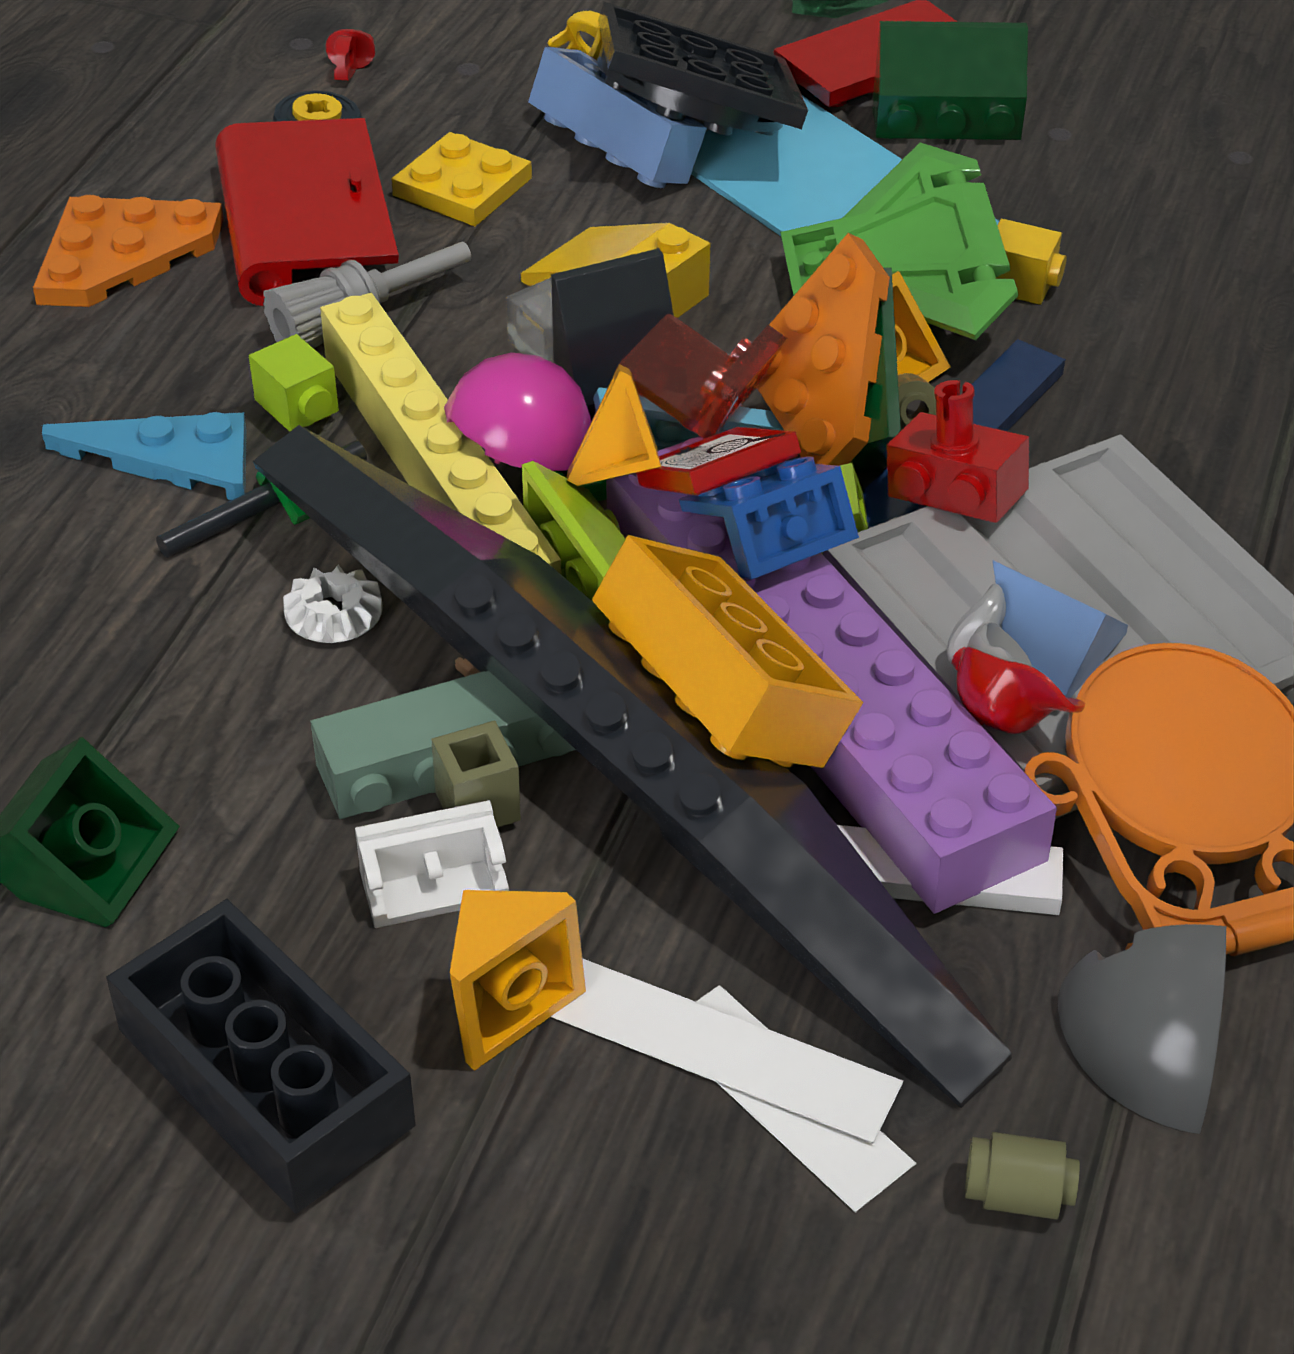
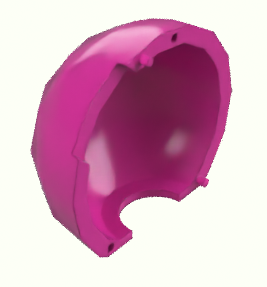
[444,352,592,471]

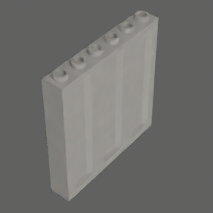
[823,434,1294,819]

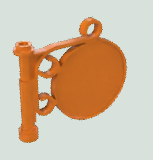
[1024,643,1294,956]

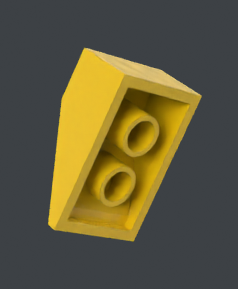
[521,223,711,320]

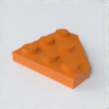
[33,195,224,307]
[739,233,890,466]

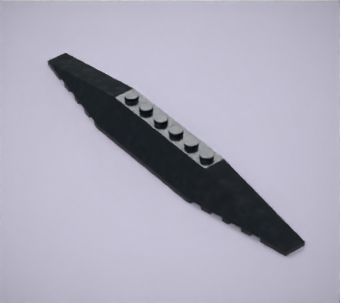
[253,425,1012,1108]

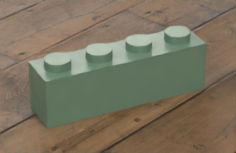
[310,670,576,819]

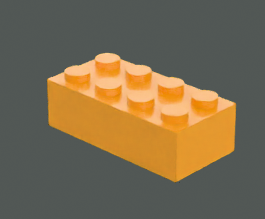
[592,535,864,768]

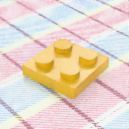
[391,132,532,226]

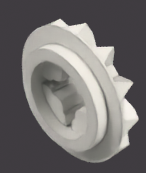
[283,564,383,643]

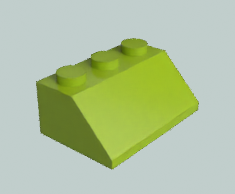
[522,461,625,602]

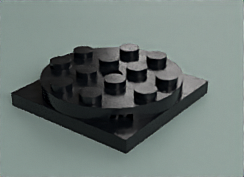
[597,2,808,136]

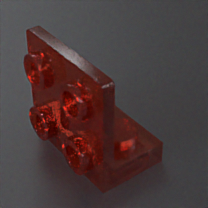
[614,314,787,439]

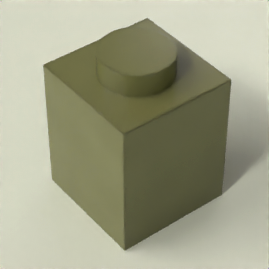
[431,720,521,827]

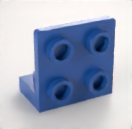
[679,457,859,580]

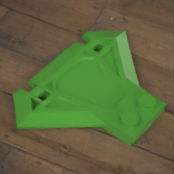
[780,143,1018,340]

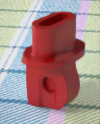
[326,29,375,81]

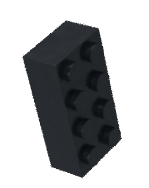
[106,899,416,1214]

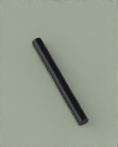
[156,440,367,558]

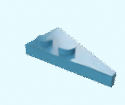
[42,412,247,500]

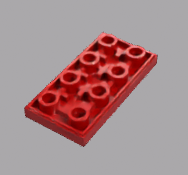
[774,0,958,107]

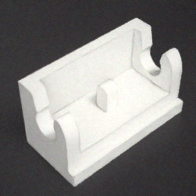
[355,800,509,928]

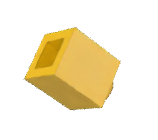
[996,218,1067,305]

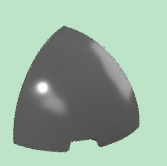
[1058,924,1226,1134]

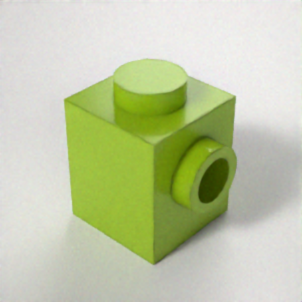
[249,334,339,432]

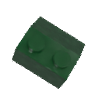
[0,737,180,927]

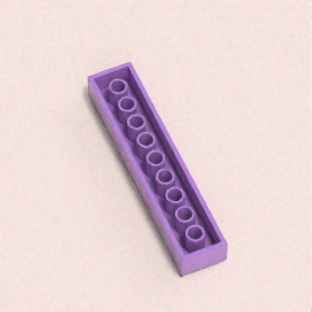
[606,433,1057,914]

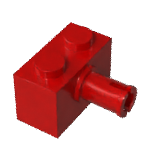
[887,380,1029,523]

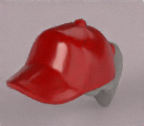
[947,584,1085,734]

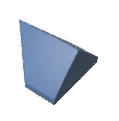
[993,560,1128,698]

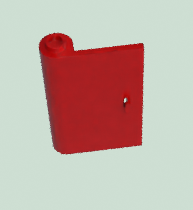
[215,118,399,306]

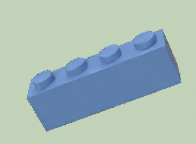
[528,47,707,188]

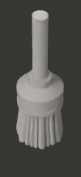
[263,241,471,349]

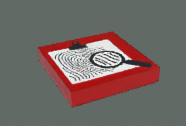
[636,427,801,495]

